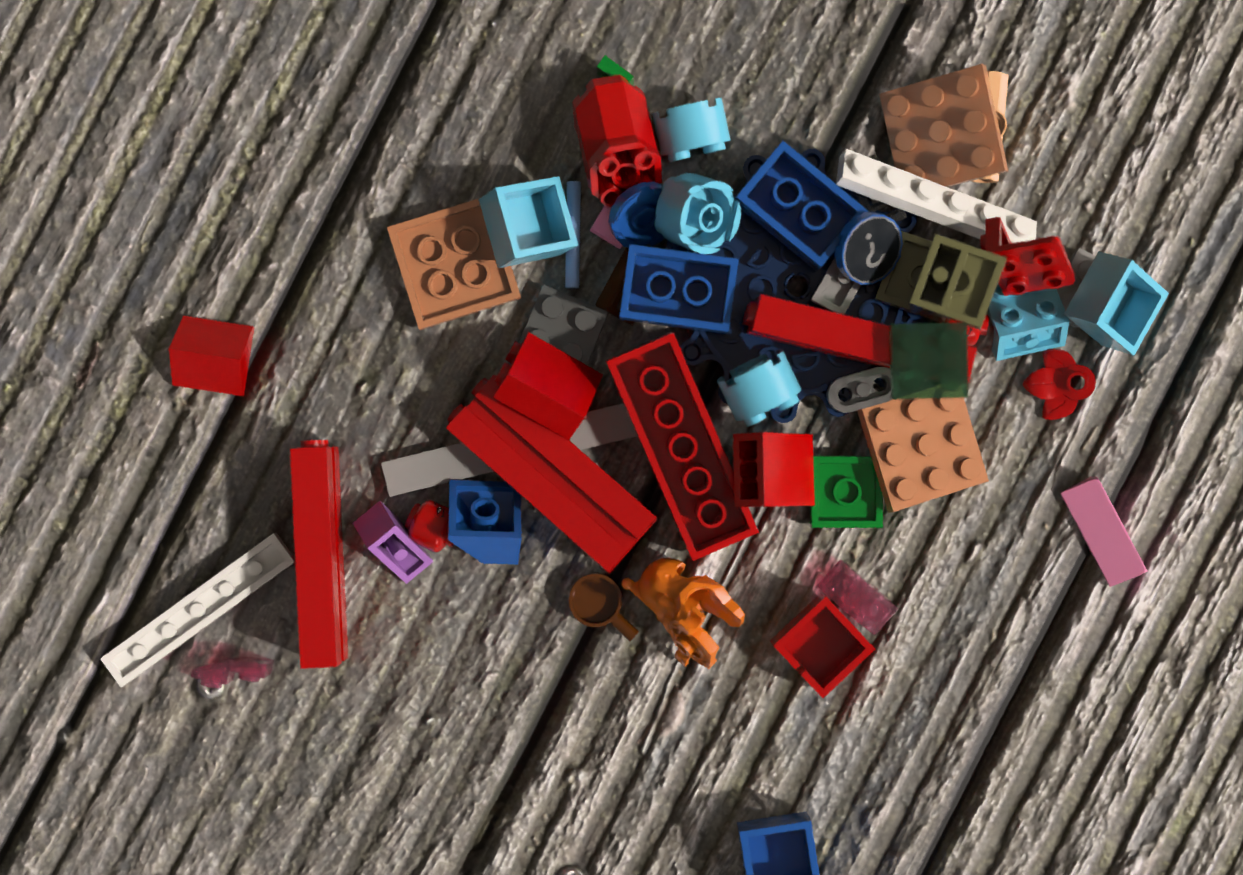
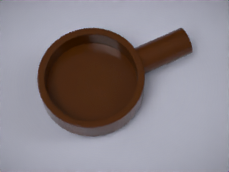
[569,573,639,642]

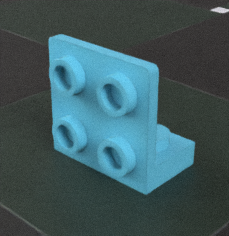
[987,283,1070,361]

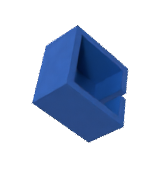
[737,811,820,875]

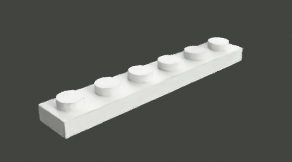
[836,149,1037,243]
[100,533,295,687]

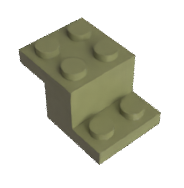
[875,231,1007,330]

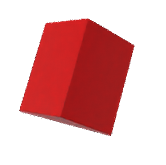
[169,316,255,396]

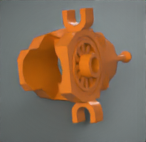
[621,557,745,669]

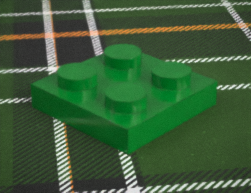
[810,456,883,528]

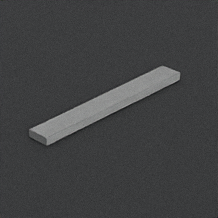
[381,403,637,497]

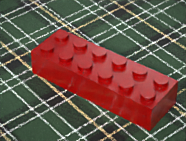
[605,332,759,561]

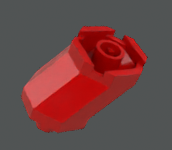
[572,75,662,207]

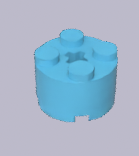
[652,98,731,162]
[655,173,741,254]
[717,349,801,426]

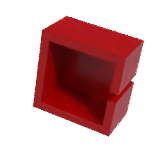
[770,593,875,698]

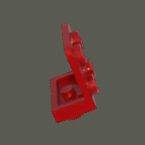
[980,216,1075,296]

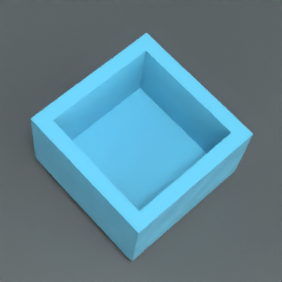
[479,176,578,268]
[1064,251,1169,356]

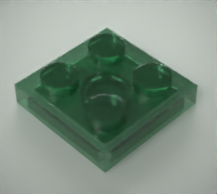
[890,323,968,399]

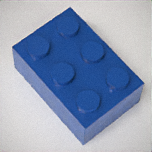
[735,141,868,271]
[620,244,739,334]

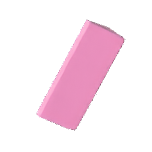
[1060,477,1147,587]

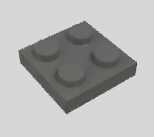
[519,285,609,365]

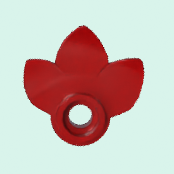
[1023,349,1096,420]

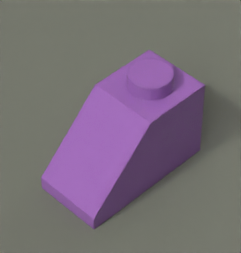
[353,501,434,584]

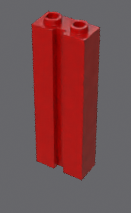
[742,294,977,385]
[446,374,657,574]
[290,440,348,669]

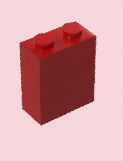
[493,332,603,440]
[733,432,815,507]

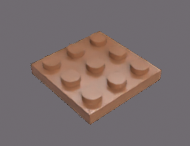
[879,64,1008,187]
[387,198,522,330]
[857,383,989,513]

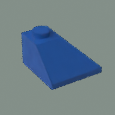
[448,480,522,565]

